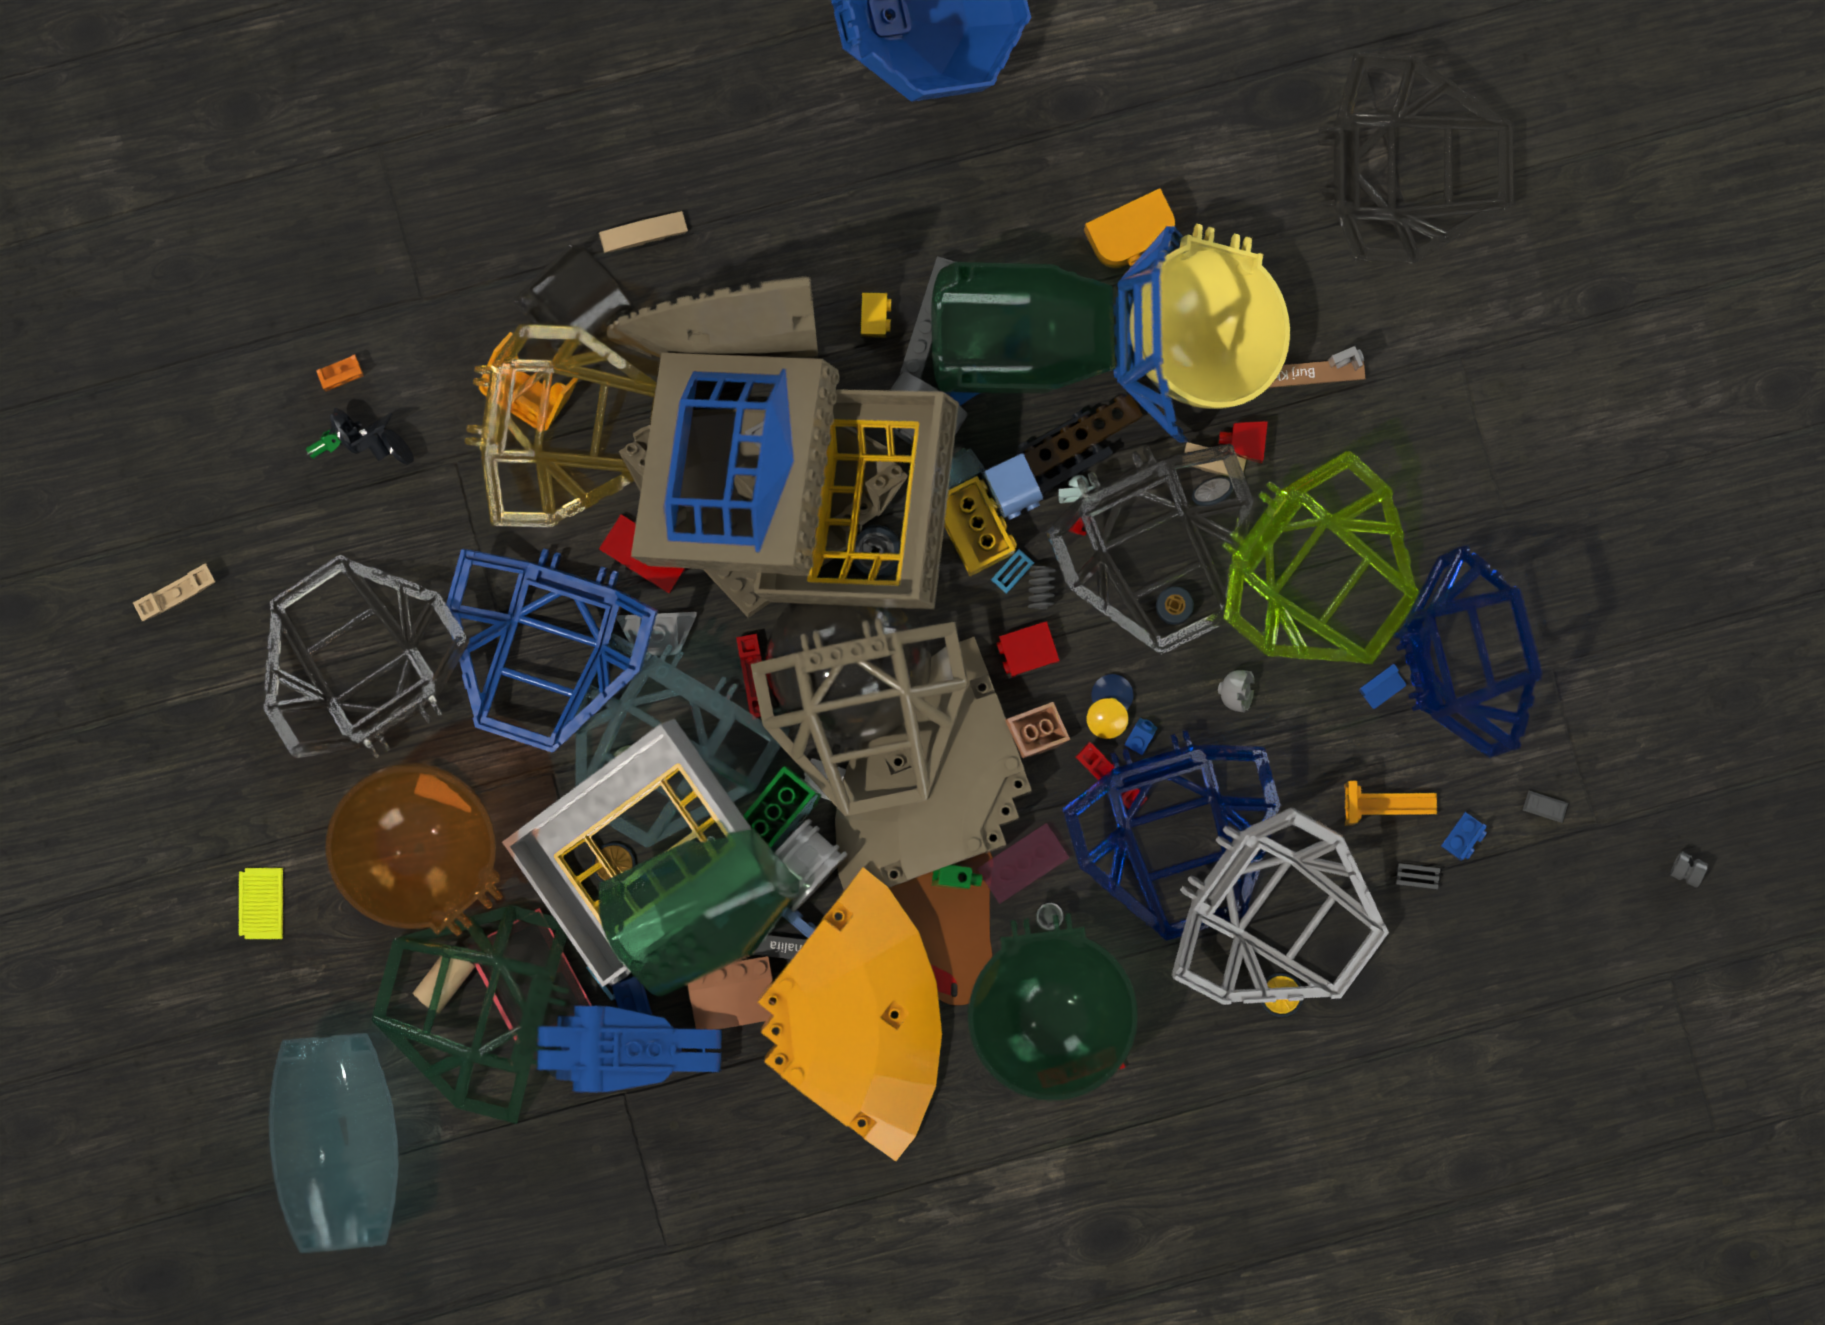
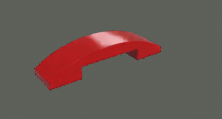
[736,634,762,719]
[1076,742,1148,814]

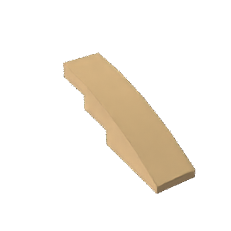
[599,212,688,253]

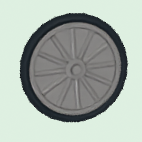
[1192,477,1234,506]

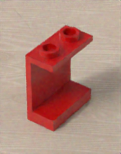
[996,621,1060,677]

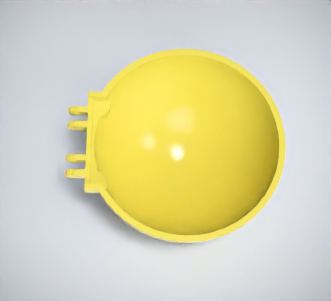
[1130,224,1290,409]

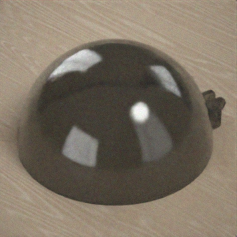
[765,603,931,763]

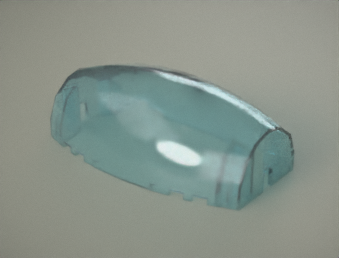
[268,1033,398,1254]

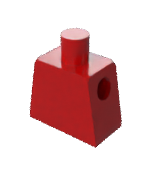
[1219,421,1268,463]

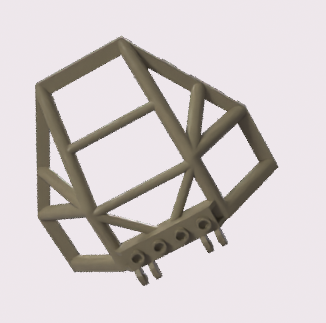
[751,618,968,816]

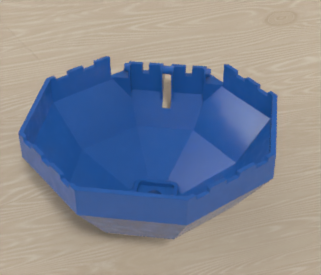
[831,0,1031,102]

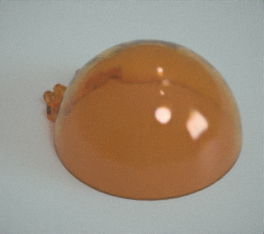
[326,763,502,936]

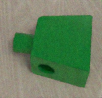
[931,865,982,890]

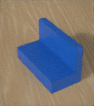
[1359,664,1406,709]

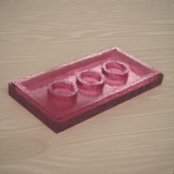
[977,823,1069,904]

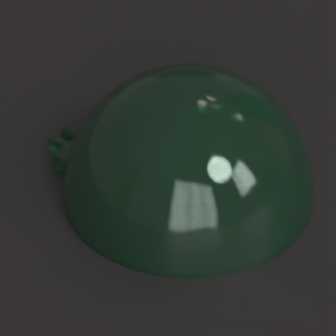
[968,913,1138,1101]

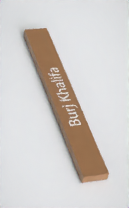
[1268,361,1365,388]

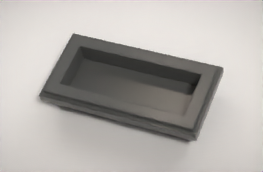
[1523,791,1568,823]

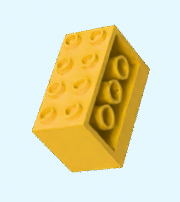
[944,476,1017,576]

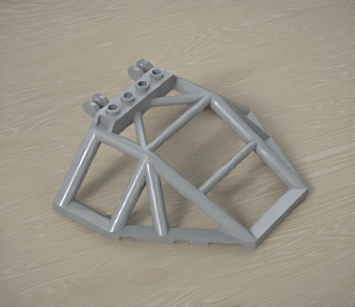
[1172,808,1389,1005]

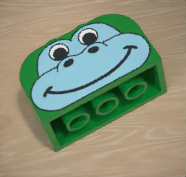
[743,766,821,856]

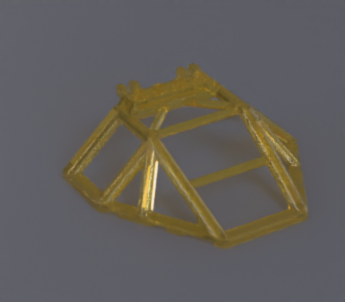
[465,324,657,527]

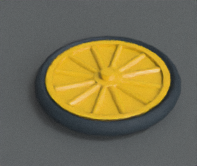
[1261,973,1303,1017]

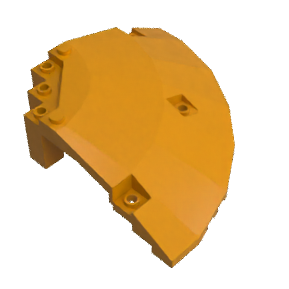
[758,867,942,1161]

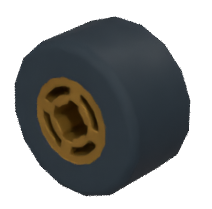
[1156,586,1194,625]

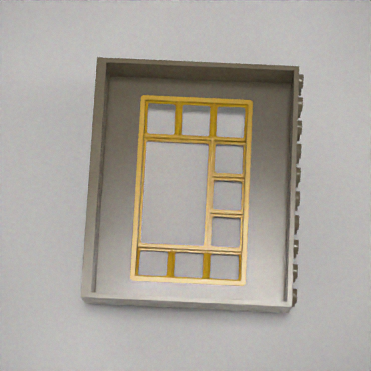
[753,390,959,609]

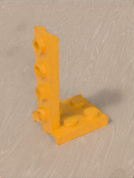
[1344,781,1437,826]

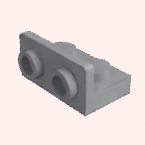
[1328,346,1364,371]

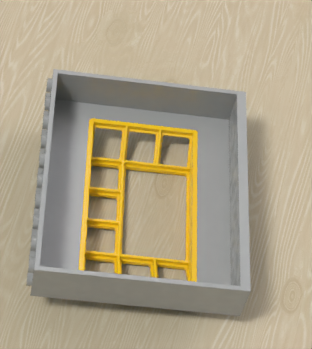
[502,719,776,987]

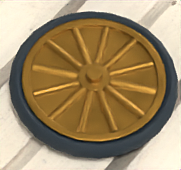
[592,842,636,886]

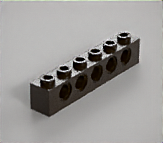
[1024,394,1143,479]

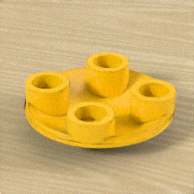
[1087,698,1128,739]

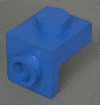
[1124,718,1157,755]

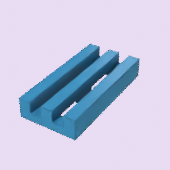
[991,549,1034,594]

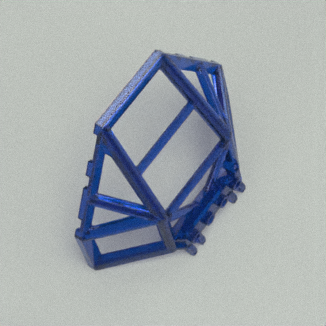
[1393,546,1542,758]
[1062,730,1281,941]

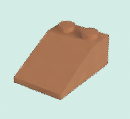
[1005,702,1070,758]

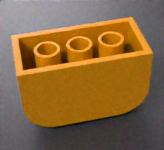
[1084,188,1175,268]

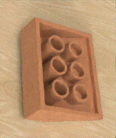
[686,956,776,1029]

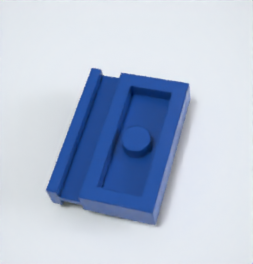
[612,974,652,1015]

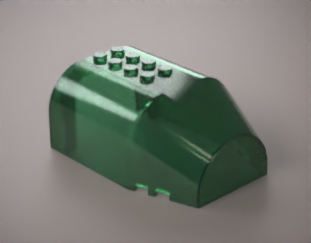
[931,262,1115,394]
[598,829,799,997]

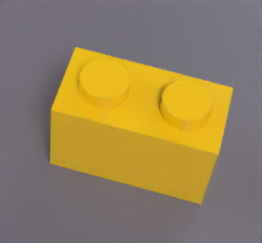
[861,293,891,337]

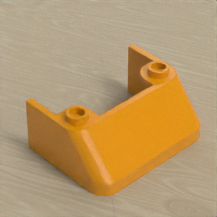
[479,332,579,431]

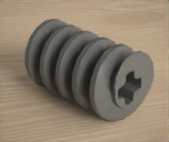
[1028,566,1056,610]

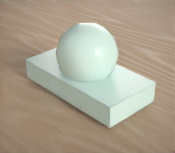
[1059,475,1101,503]

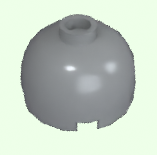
[1218,670,1254,712]

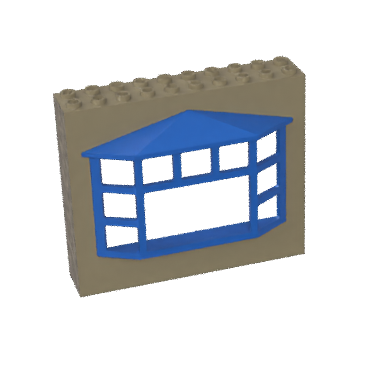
[631,353,839,575]

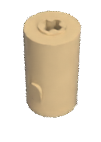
[413,946,475,1013]

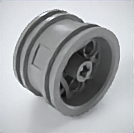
[763,819,848,912]

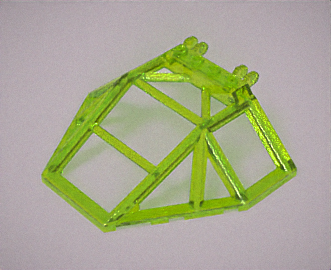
[1222,451,1420,664]

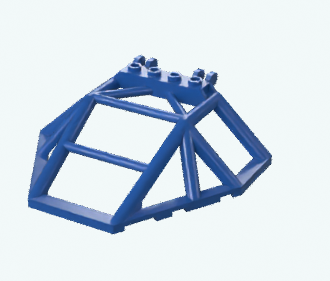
[1113,226,1187,443]
[445,548,658,753]

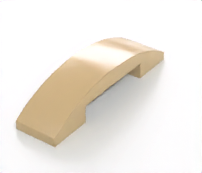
[133,564,215,621]

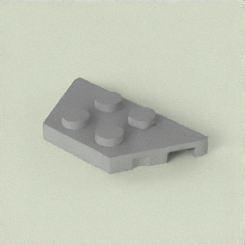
[616,612,697,656]

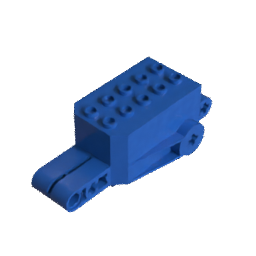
[537,1006,722,1092]

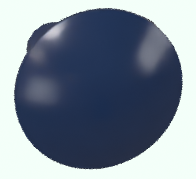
[1092,674,1133,710]

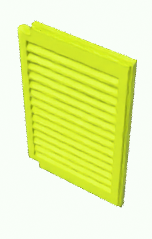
[239,868,283,939]

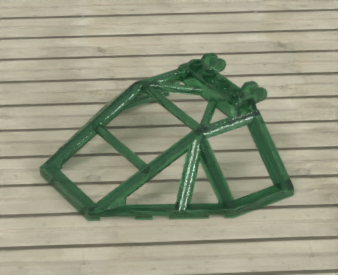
[371,905,569,1124]

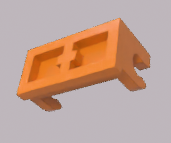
[316,355,364,391]

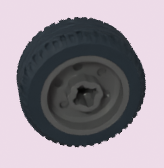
[851,525,901,580]

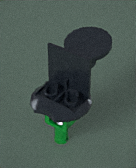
[306,408,414,465]

